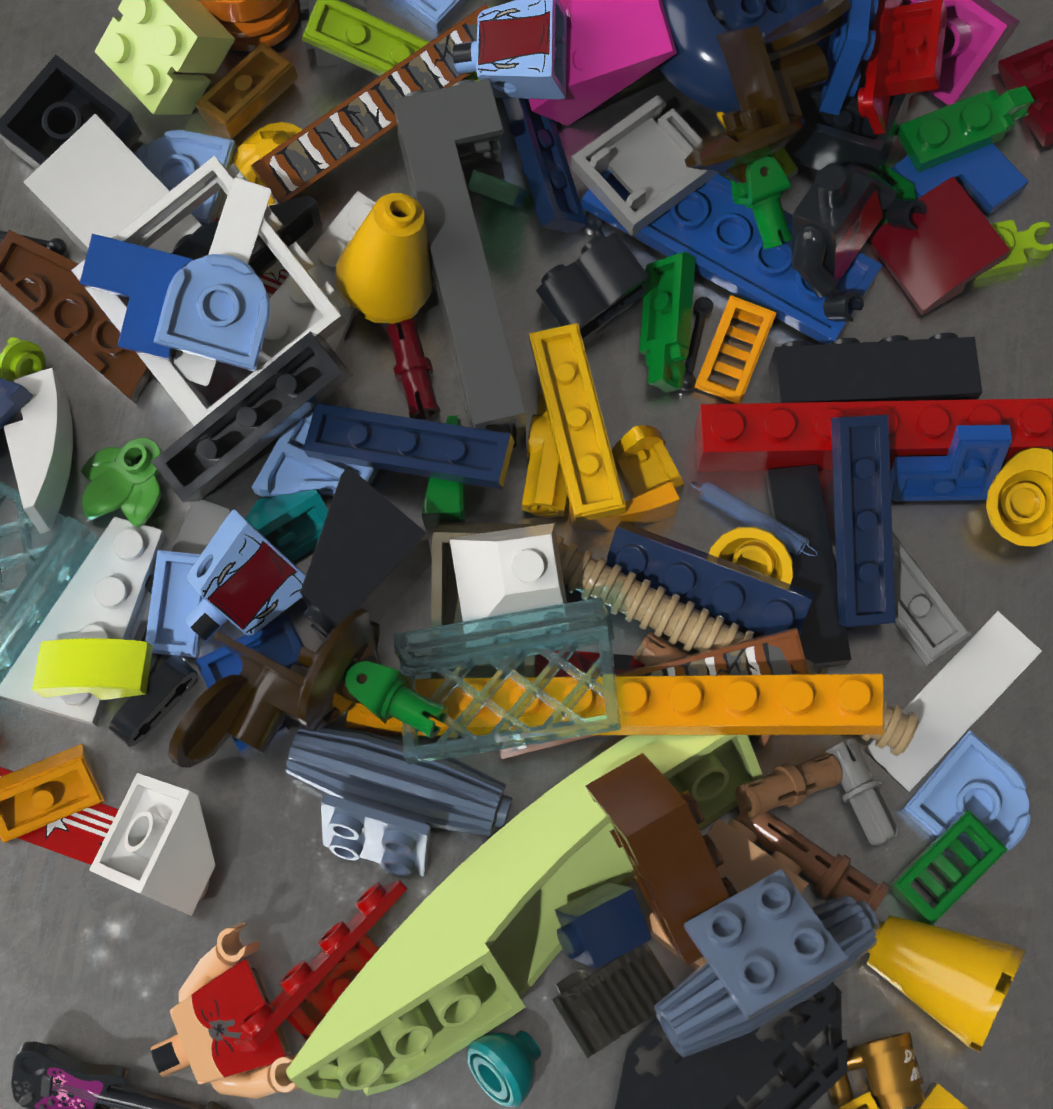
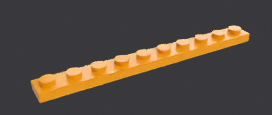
[345,674,884,736]

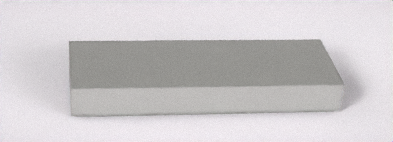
[835,531,972,666]

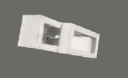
[3,368,73,534]

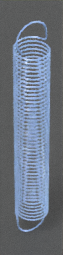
[690,481,817,556]

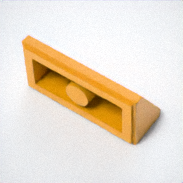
[0,744,104,843]

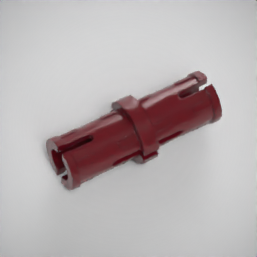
[386,319,441,420]

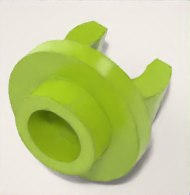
[0,337,46,382]

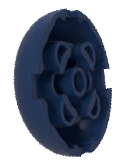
[659,0,829,114]

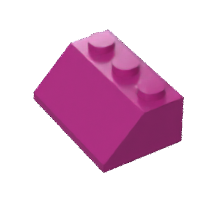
[901,0,1021,105]

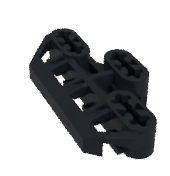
[614,981,847,1109]

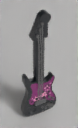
[11,1041,226,1109]

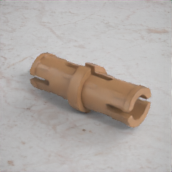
[735,752,842,819]

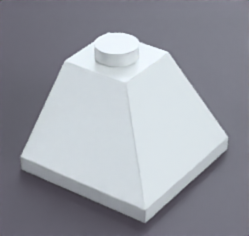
[450,523,570,642]
[89,773,216,916]

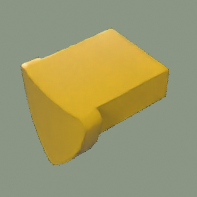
[611,425,685,498]

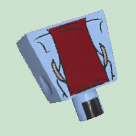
[453,0,567,100]
[184,509,306,641]

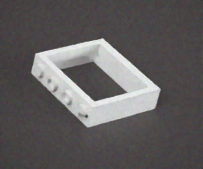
[71,156,347,426]

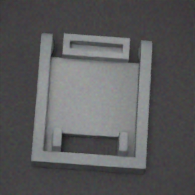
[571,95,718,236]

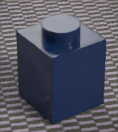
[555,882,652,969]

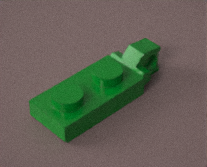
[897,85,1034,173]
[639,251,695,393]

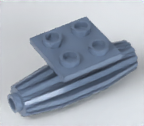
[286,725,513,877]
[654,869,880,1057]

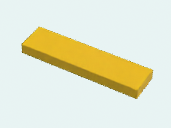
[529,323,626,524]

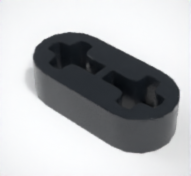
[109,655,198,747]

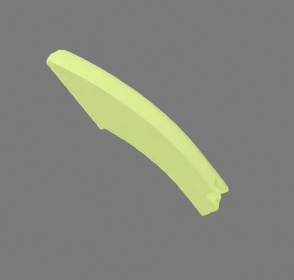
[286,735,764,1098]

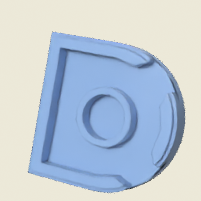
[134,130,237,229]
[153,254,270,372]
[900,730,1031,860]

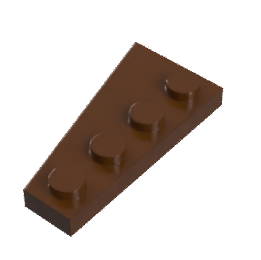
[0,230,152,403]

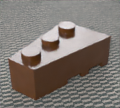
[585,753,738,966]

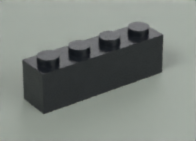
[151,331,353,502]
[769,333,983,403]

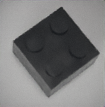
[0,55,142,169]

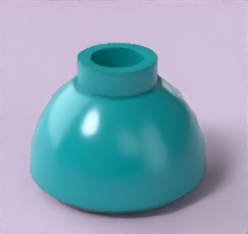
[467,1030,541,1108]

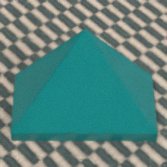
[245,489,328,562]

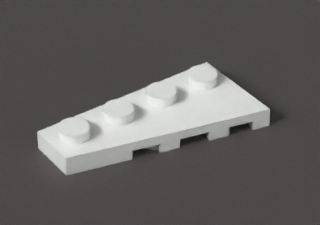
[0,517,166,726]

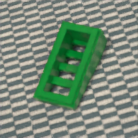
[422,415,465,529]
[889,810,1008,925]

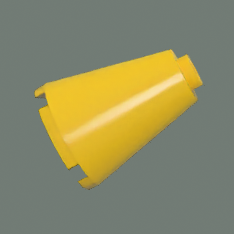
[335,193,433,324]
[867,915,1026,1053]

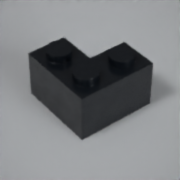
[785,72,911,176]

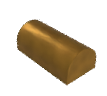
[195,42,298,140]

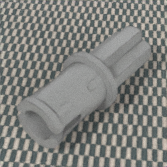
[825,738,899,845]

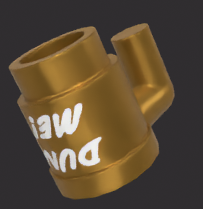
[829,1032,925,1109]

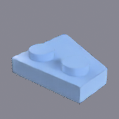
[252,411,379,497]

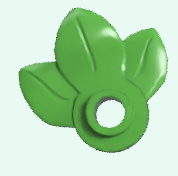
[81,438,163,528]

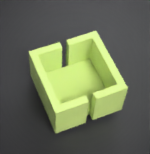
[95,0,235,115]

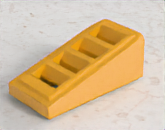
[694,295,776,404]

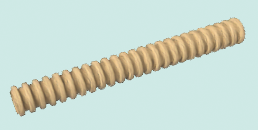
[557,535,919,756]

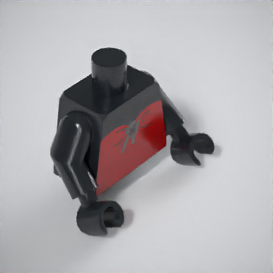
[791,163,926,322]

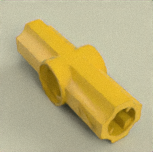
[522,386,568,519]

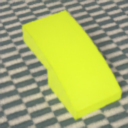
[32,638,153,700]

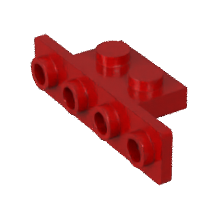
[858,0,947,135]
[233,880,408,1052]

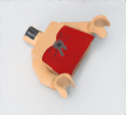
[151,922,301,1099]

